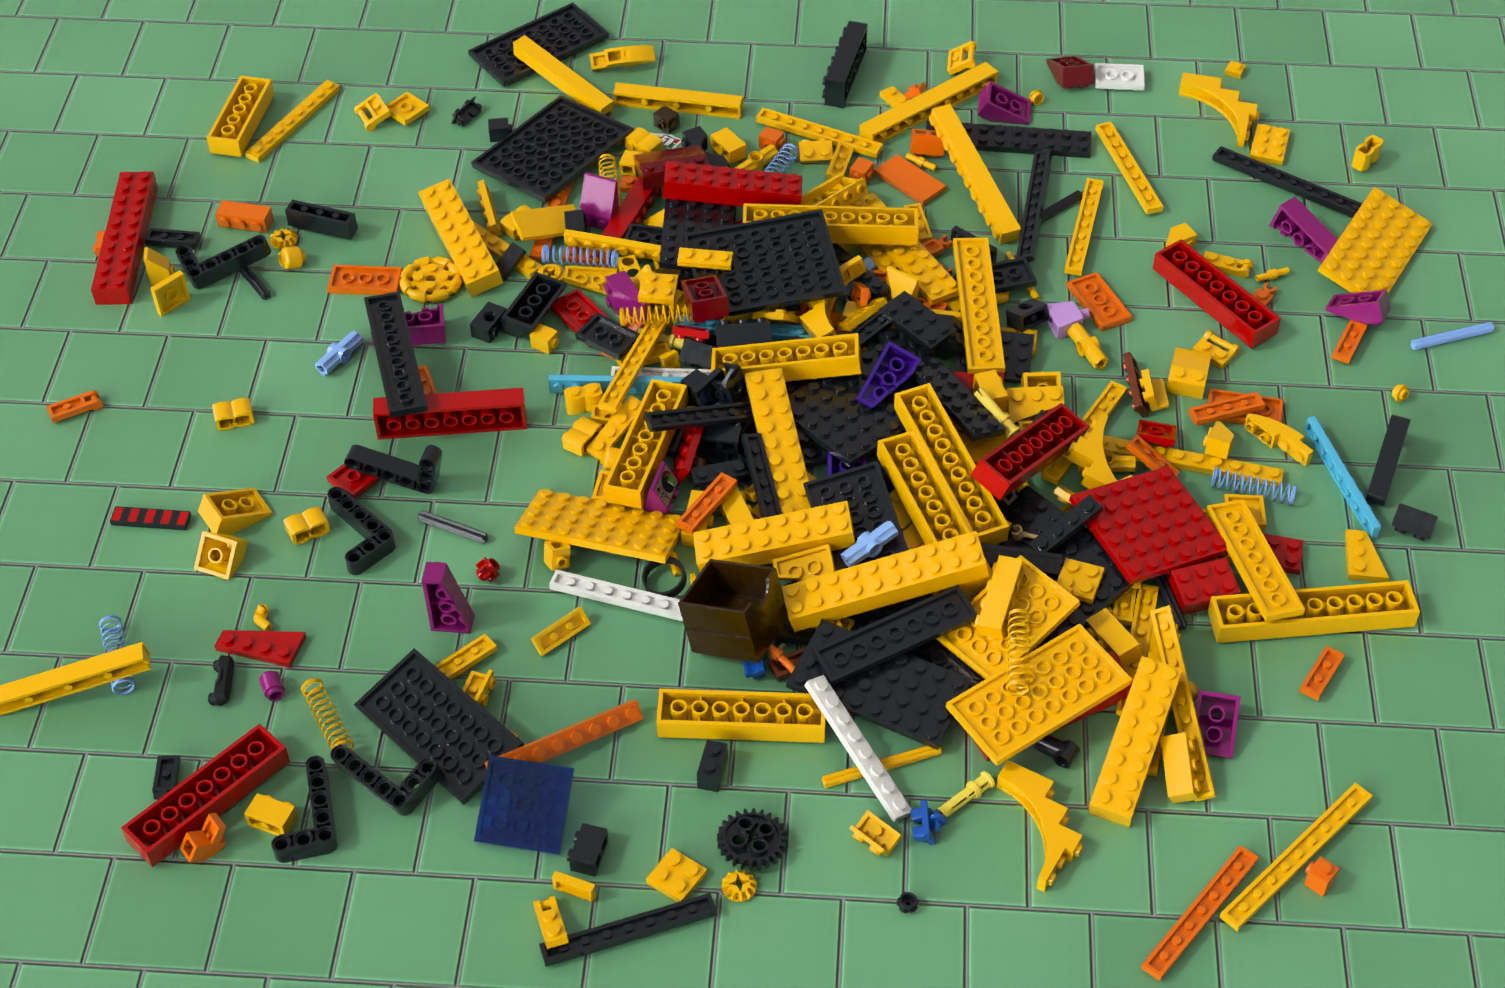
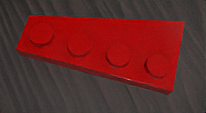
[214,630,306,668]

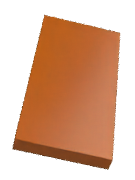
[874,154,946,206]
[327,265,403,295]
[1066,272,1133,332]
[1207,388,1284,425]

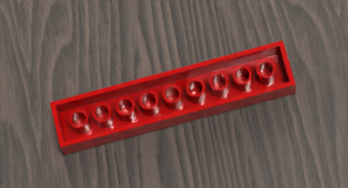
[91,171,158,305]

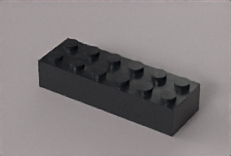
[822,21,868,108]

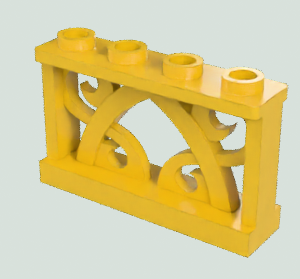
[801,173,869,206]

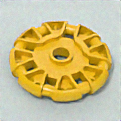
[399,256,462,303]

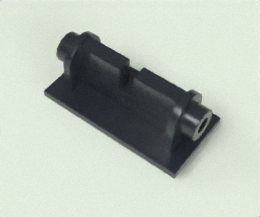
[452,96,482,127]

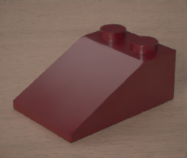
[1046,56,1094,89]
[681,275,729,323]

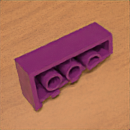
[1269,197,1338,263]
[371,303,446,348]
[422,562,475,634]

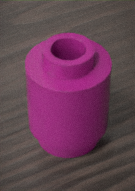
[259,670,285,701]

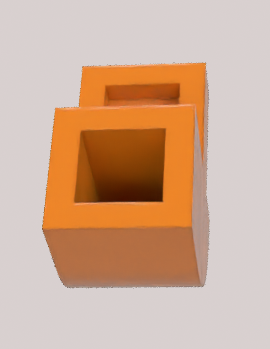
[180,813,226,863]

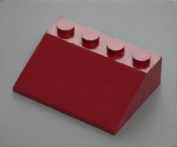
[633,145,710,190]

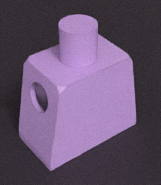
[1046,301,1090,340]

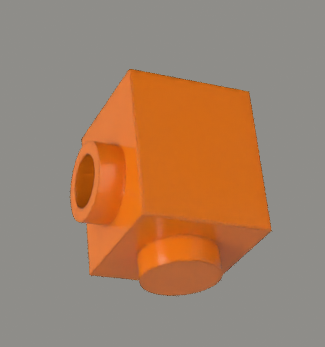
[759,126,785,152]
[849,157,874,184]
[1304,856,1340,897]

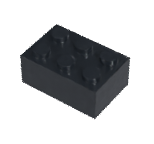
[715,317,772,347]

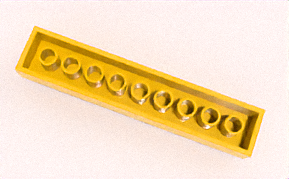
[743,203,919,246]
[894,383,1009,548]
[877,431,993,596]
[782,531,990,632]
[1208,580,1420,643]

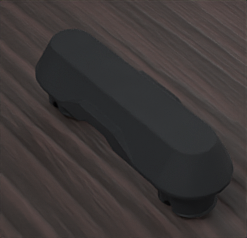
[208,655,235,706]

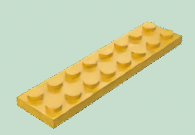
[1206,499,1305,622]

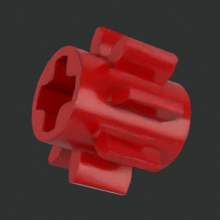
[476,557,500,582]

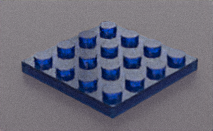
[474,755,575,855]

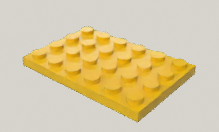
[936,555,1080,679]

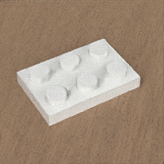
[1094,63,1145,91]

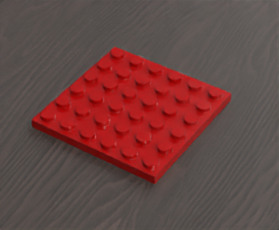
[1069,466,1229,585]

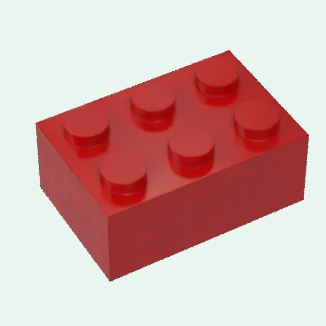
[1167,558,1241,615]

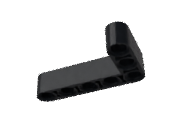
[175,235,271,289]
[1365,414,1411,506]
[344,445,442,494]
[327,487,396,575]
[330,745,443,816]
[271,755,338,863]

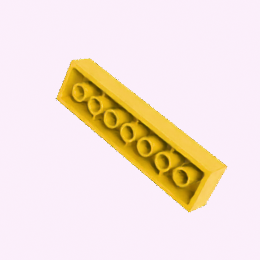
[418,178,503,298]
[711,333,861,382]
[603,379,689,509]
[693,501,856,572]
[1088,656,1183,827]
[656,689,825,743]

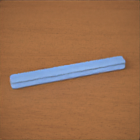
[1410,322,1494,350]

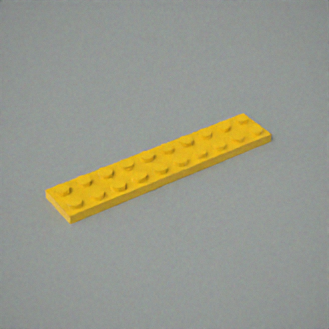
[848,192,959,305]
[953,237,1005,374]
[744,368,811,514]

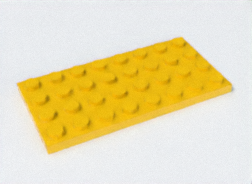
[1317,186,1433,293]
[514,489,682,564]
[946,623,1132,766]

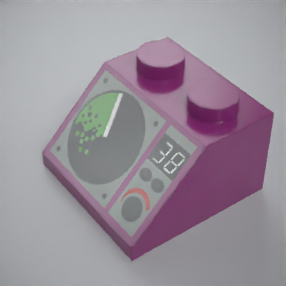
[643,461,680,515]

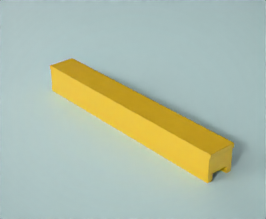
[513,35,614,115]
[613,82,744,119]
[0,642,151,716]

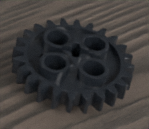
[717,808,788,871]

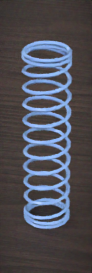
[764,143,799,174]
[541,244,619,268]
[1211,467,1297,505]
[99,615,135,695]

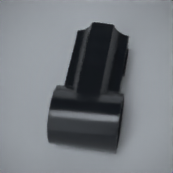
[1034,735,1080,768]

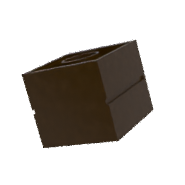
[678,559,789,663]

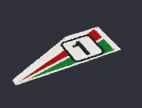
[650,133,681,149]

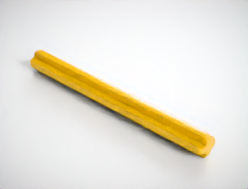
[822,745,942,788]

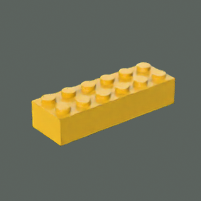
[207,76,275,157]

